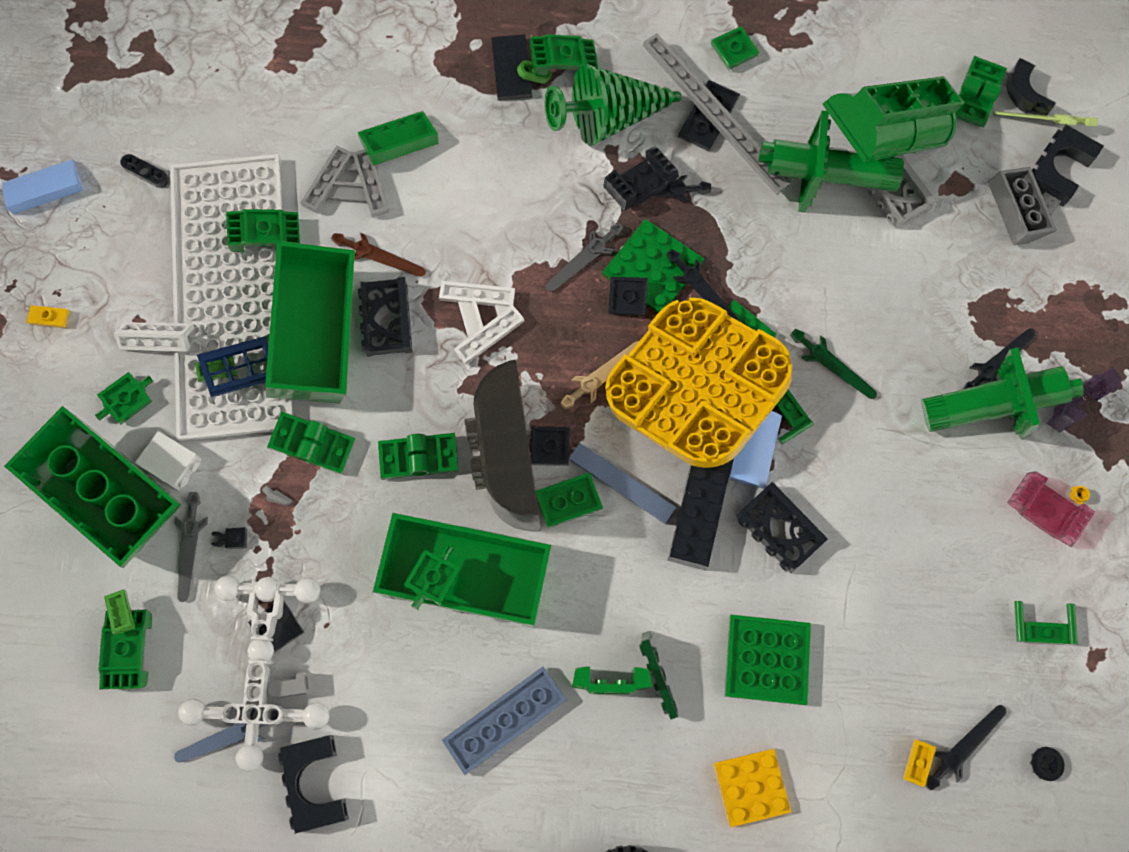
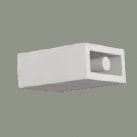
[135,431,202,491]

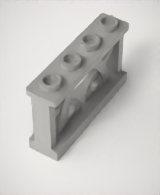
[866,155,937,228]

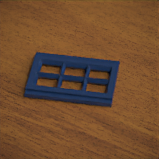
[197,336,269,398]

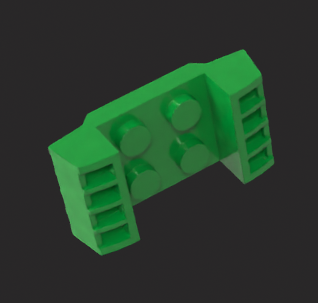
[530,34,598,77]
[226,209,300,253]
[98,609,152,690]
[572,666,652,695]

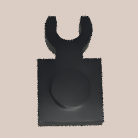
[211,527,247,549]

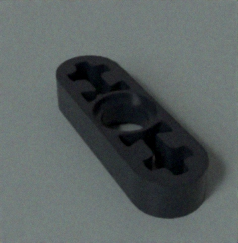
[120,154,169,188]

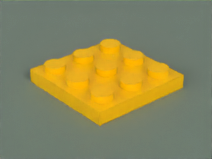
[713,748,791,827]

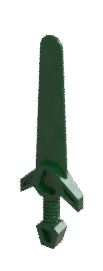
[790,328,877,399]

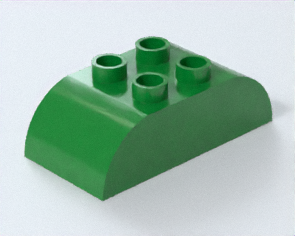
[4,406,181,568]

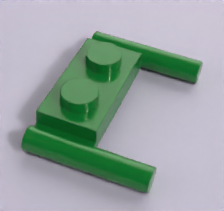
[775,389,814,445]
[1014,601,1078,645]

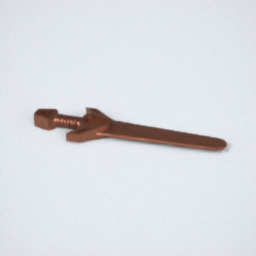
[331,232,426,277]

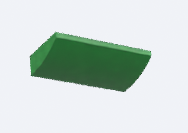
[357,111,439,166]

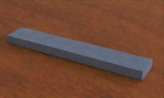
[569,443,676,524]

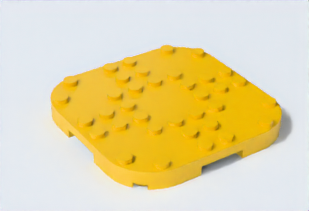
[605,298,792,468]

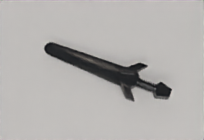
[652,175,711,203]
[666,249,740,322]
[962,328,1037,389]
[925,705,1006,791]

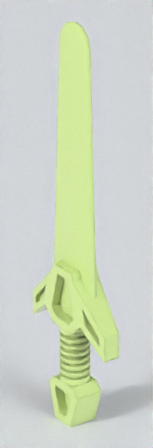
[994,111,1098,126]

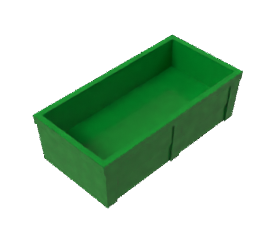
[265,241,355,404]
[373,512,551,628]

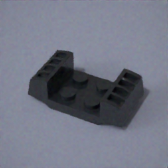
[603,146,679,211]

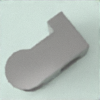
[267,672,310,698]

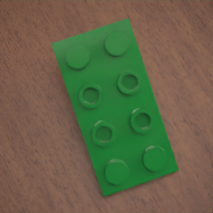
[955,56,1007,128]
[267,411,355,475]
[378,433,459,480]

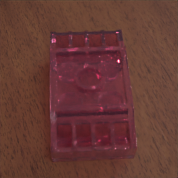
[1007,471,1095,547]

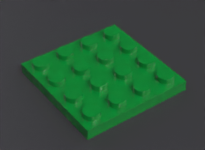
[602,219,704,313]
[724,614,811,706]

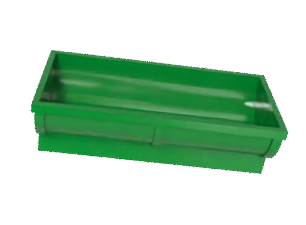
[822,76,965,163]

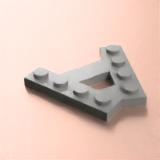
[300,146,390,217]

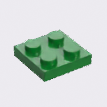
[711,26,759,70]

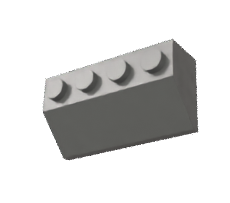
[988,167,1057,245]

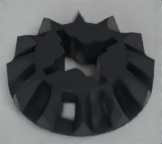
[1030,747,1065,781]

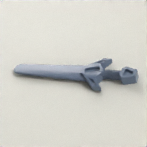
[174,708,279,763]

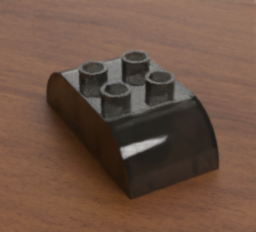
[465,359,541,532]

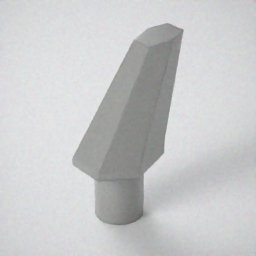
[262,485,293,506]

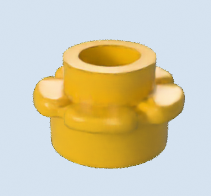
[1069,486,1090,504]

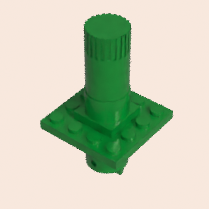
[758,110,904,213]
[921,348,1083,439]

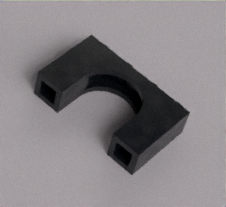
[1032,124,1104,207]
[278,735,349,834]

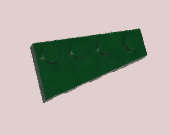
[639,631,678,720]

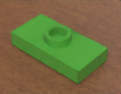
[194,356,237,383]
[104,589,135,635]

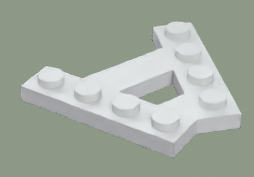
[439,281,524,365]

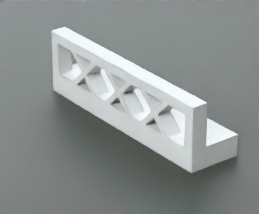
[113,322,194,352]

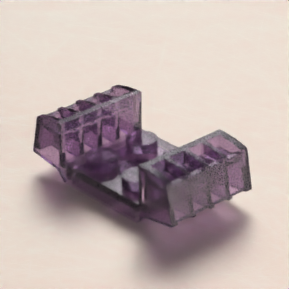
[1047,367,1122,433]

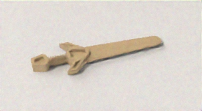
[561,341,639,409]

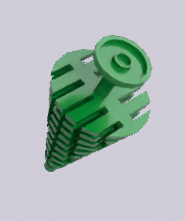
[544,64,681,146]

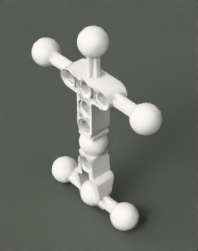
[178,575,329,771]

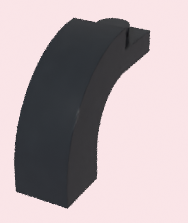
[1007,58,1056,115]

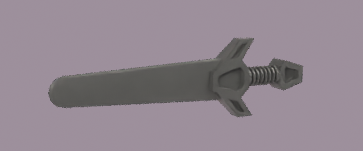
[546,223,623,292]
[174,492,208,602]

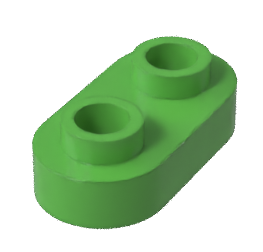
[517,60,552,83]

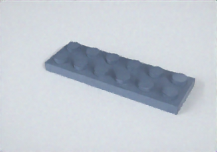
[442,667,567,775]

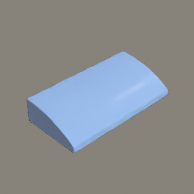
[2,159,83,214]
[728,411,782,489]

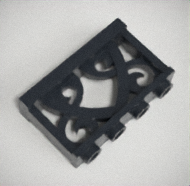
[358,277,413,357]
[736,482,828,573]

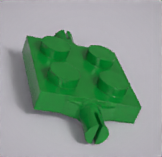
[95,372,154,425]
[404,545,461,610]

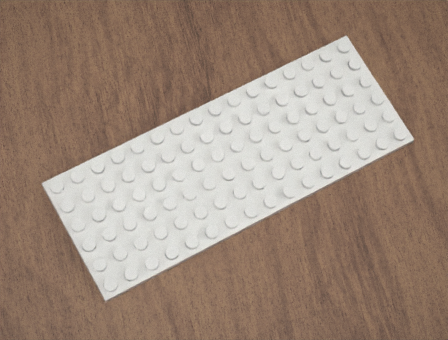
[170,154,294,442]

